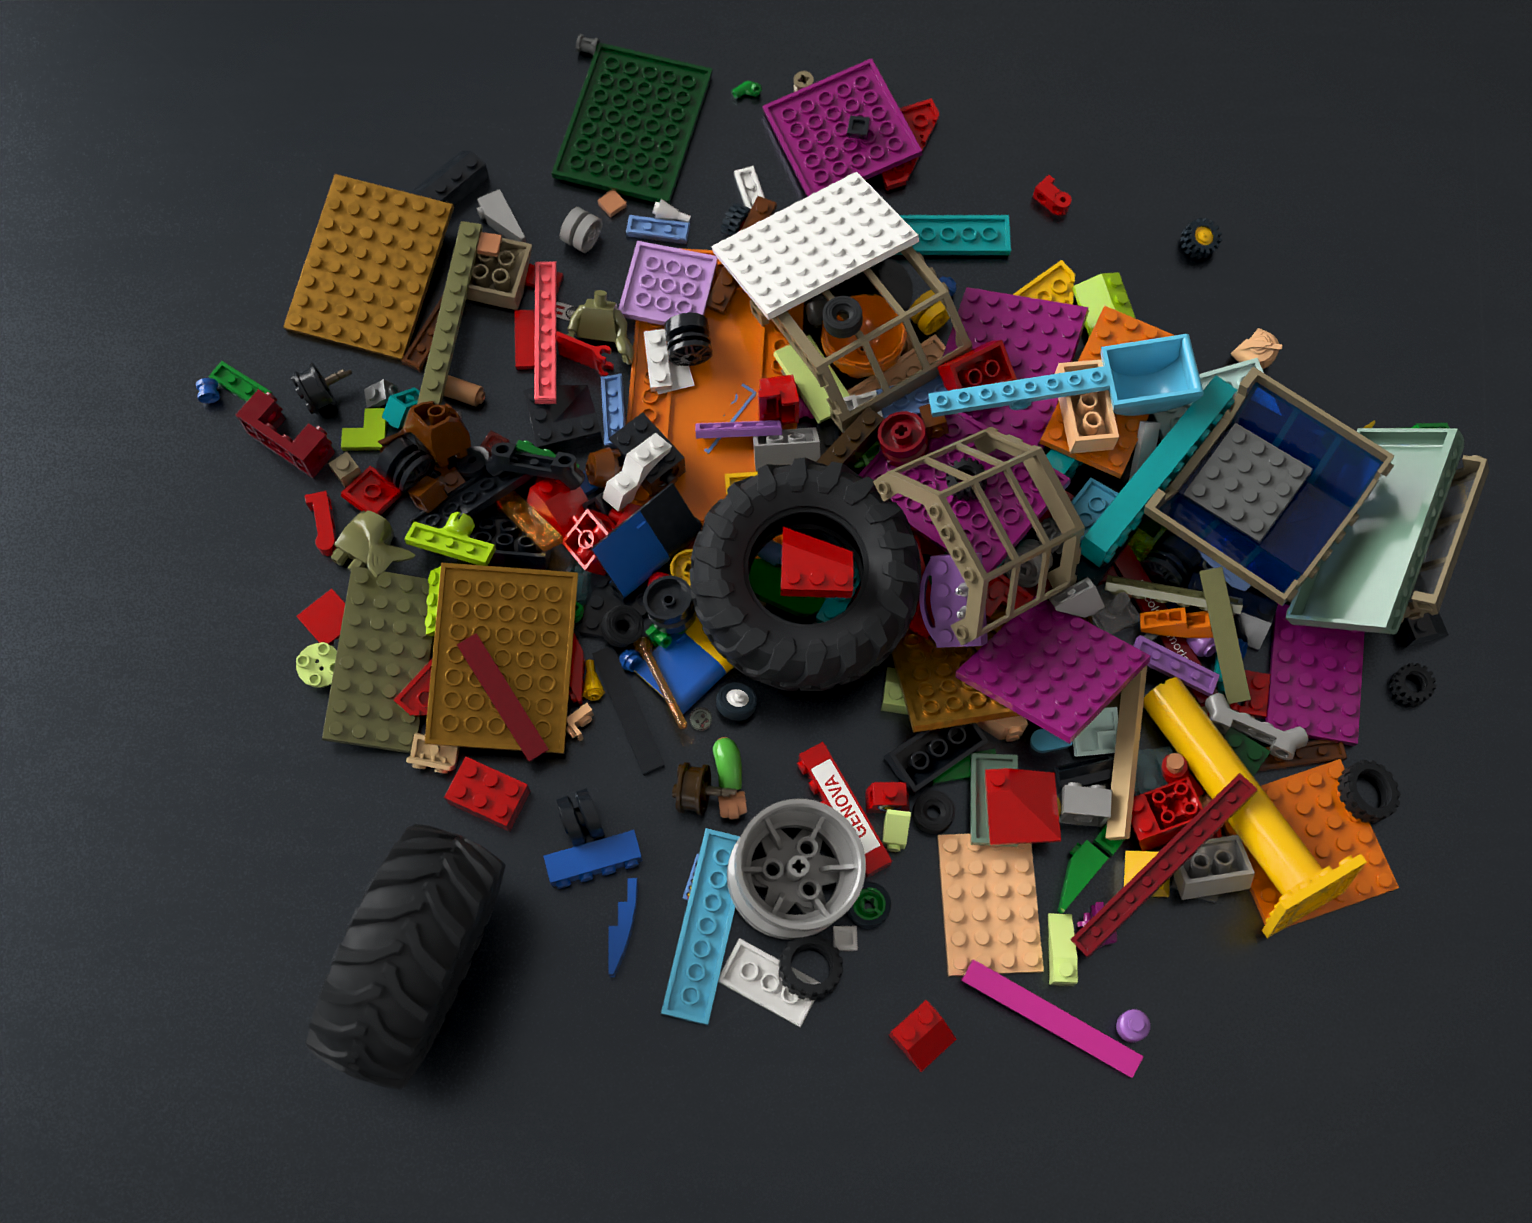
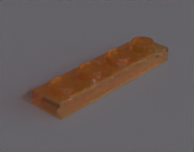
[497,491,563,552]

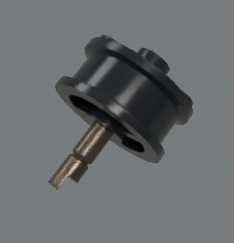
[291,362,353,414]

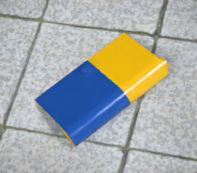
[634,616,734,716]

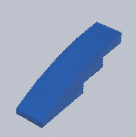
[608,878,638,977]

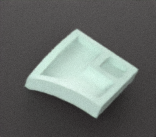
[1073,707,1118,756]

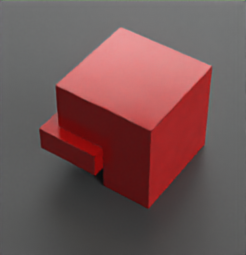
[758,374,799,425]

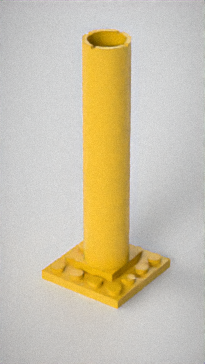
[1143,677,1367,938]

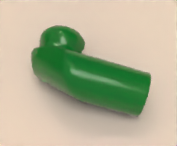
[731,81,762,99]

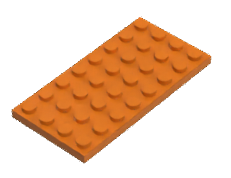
[1039,305,1175,479]

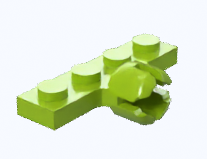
[404,512,496,566]

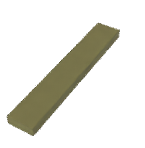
[1199,566,1251,704]

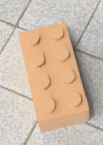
[1055,359,1119,454]

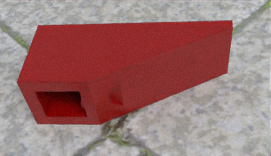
[569,634,585,707]

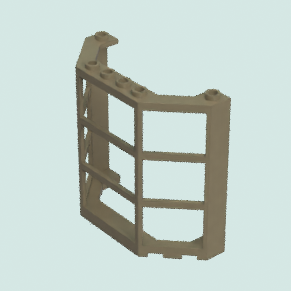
[750,246,973,433]
[873,427,1085,646]

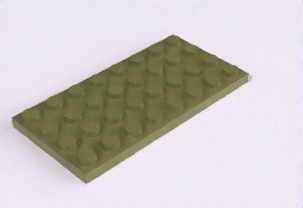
[322,566,433,753]

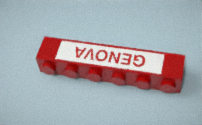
[797,742,892,879]

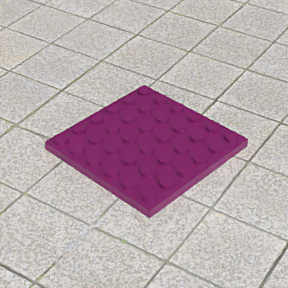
[763,58,922,197]
[956,596,1151,744]

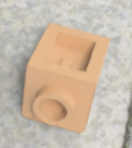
[566,703,594,741]

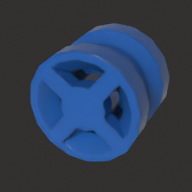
[196,378,220,403]

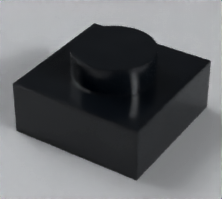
[847,115,870,139]

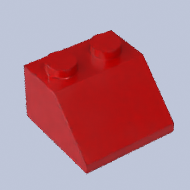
[889,1000,956,1072]

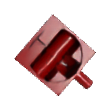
[561,508,617,576]

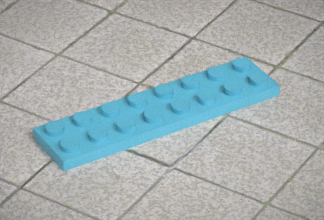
[661,828,740,1025]

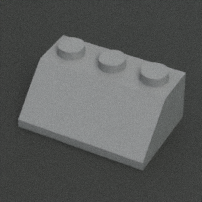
[752,427,820,471]
[1174,835,1255,900]

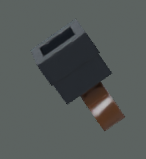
[582,491,613,514]

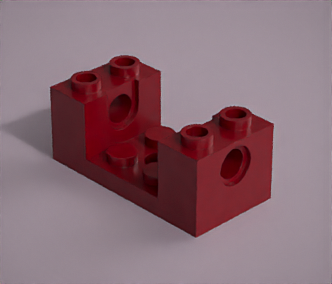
[236,389,335,478]

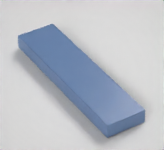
[601,374,626,449]

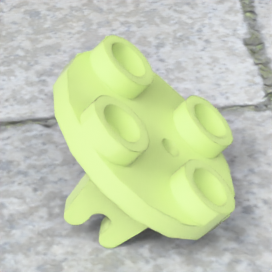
[296,642,337,688]

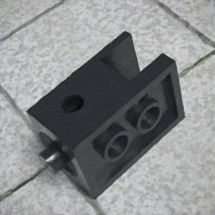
[609,412,686,498]

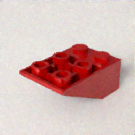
[1131,777,1203,851]

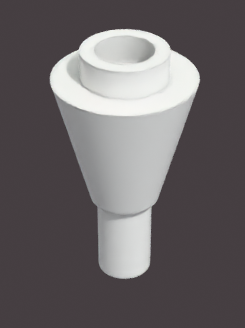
[652,199,691,223]

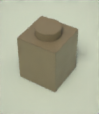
[328,451,362,488]

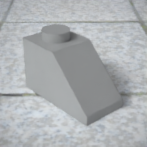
[1048,577,1105,618]

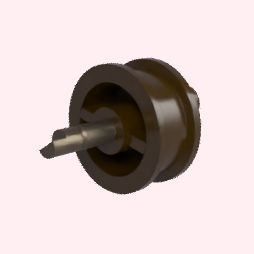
[672,762,737,815]

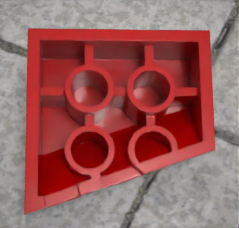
[781,527,853,598]

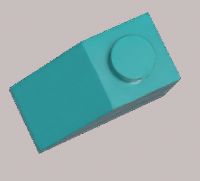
[382,387,420,429]

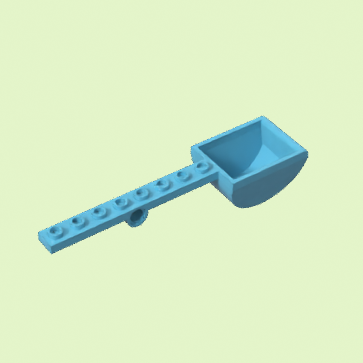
[929,334,1204,417]

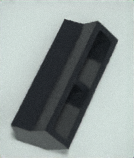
[1054,754,1114,791]

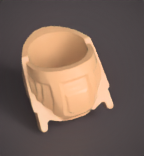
[1231,328,1283,370]

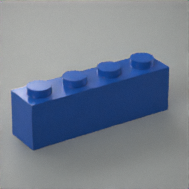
[543,830,643,889]

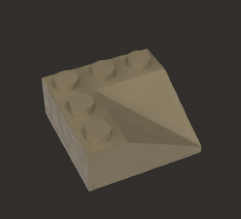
[466,238,533,310]

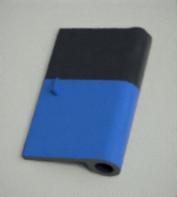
[590,483,703,599]

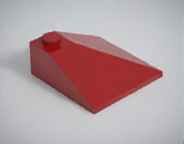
[984,768,1061,845]

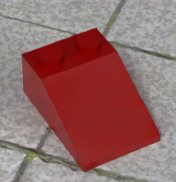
[527,478,588,539]

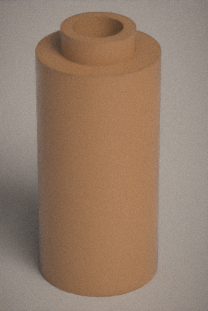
[443,375,486,407]

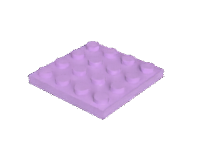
[618,241,718,325]

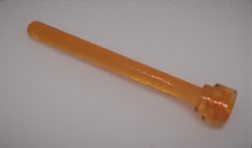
[633,637,687,729]

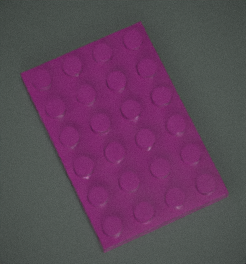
[1265,603,1365,746]

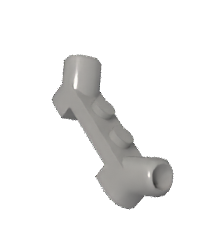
[1205,693,1309,760]

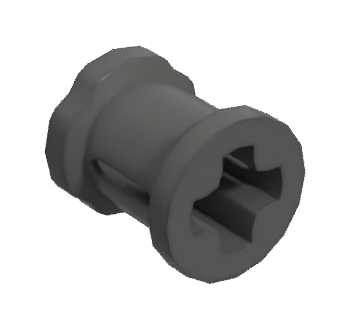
[576,34,600,56]

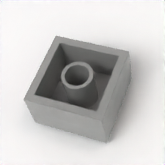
[1057,782,1112,827]

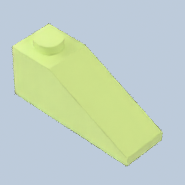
[1048,913,1078,986]

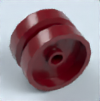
[878,411,929,467]

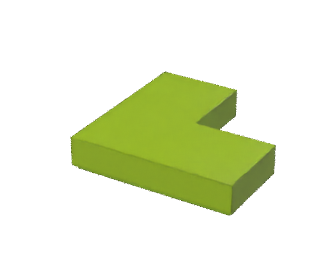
[341,408,387,451]

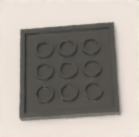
[1183,423,1313,544]

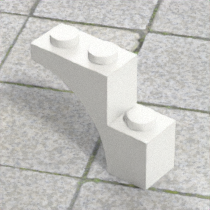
[602,433,672,512]

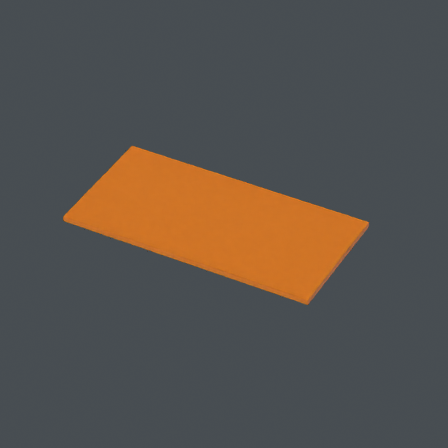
[620,248,804,559]

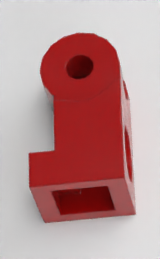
[1032,175,1072,216]

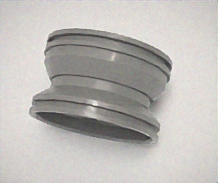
[727,799,866,940]

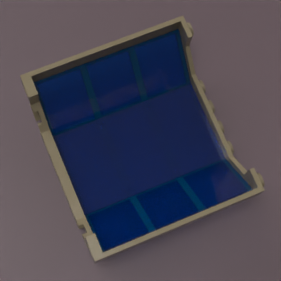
[1144,367,1395,606]

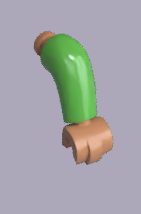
[713,737,747,819]

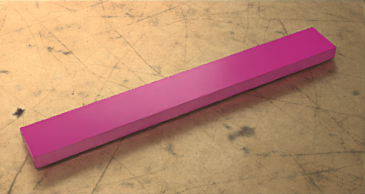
[961,959,1143,1078]

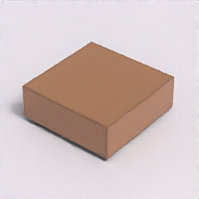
[598,190,627,218]
[476,232,502,257]

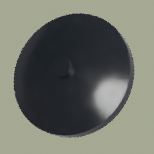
[830,257,913,312]

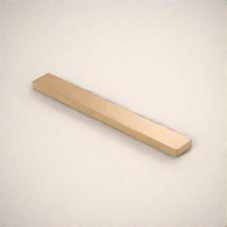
[1106,665,1147,841]

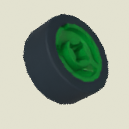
[847,882,891,929]

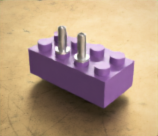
[919,552,988,648]

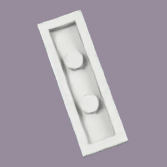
[644,329,672,392]

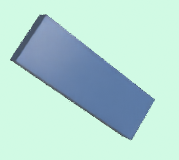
[626,215,690,244]

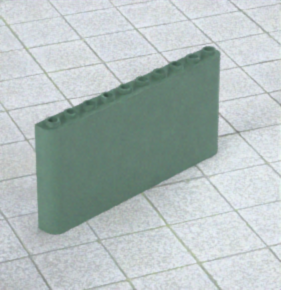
[1286,428,1464,635]

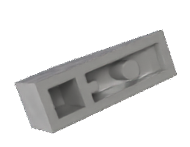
[476,189,526,243]

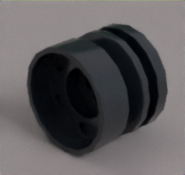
[664,312,713,366]
[376,436,435,495]
[1141,533,1202,588]

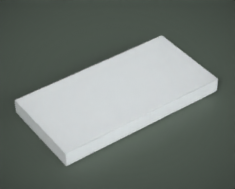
[718,938,820,1027]

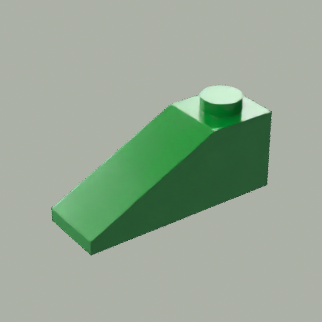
[1058,840,1108,914]

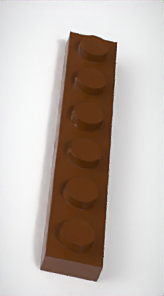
[706,196,777,315]

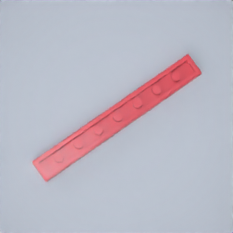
[534,262,557,404]

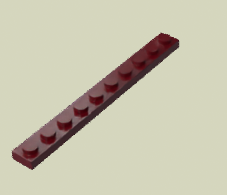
[1070,773,1258,958]

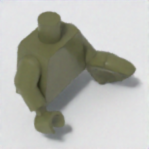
[566,290,634,365]

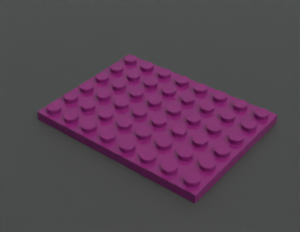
[942,287,1089,451]
[859,412,1071,573]

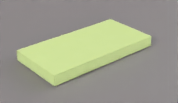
[773,335,850,424]

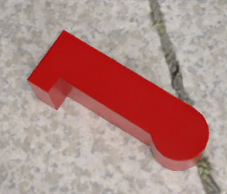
[305,491,337,556]

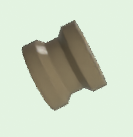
[793,71,814,92]

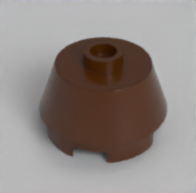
[585,447,623,489]

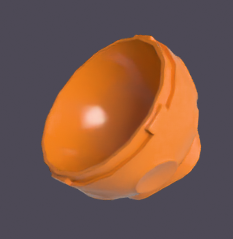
[821,294,907,379]

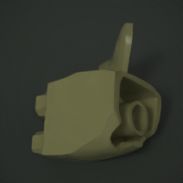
[331,510,415,577]

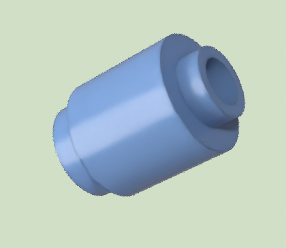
[758,540,782,567]

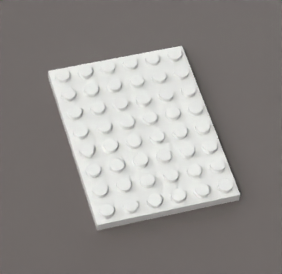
[711,172,919,320]

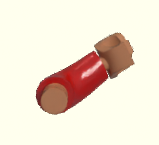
[1161,753,1212,808]

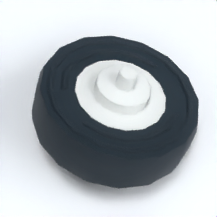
[716,683,757,721]

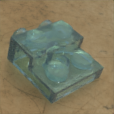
[1134,746,1172,796]

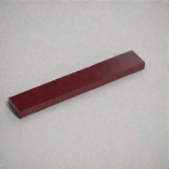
[457,633,549,762]

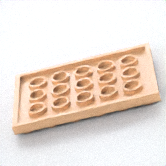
[937,834,1044,977]

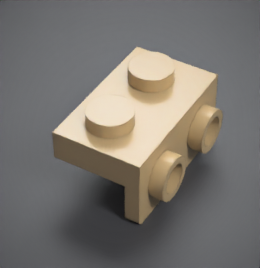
[406,733,460,774]

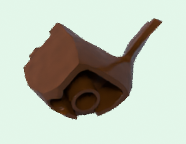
[378,401,471,468]

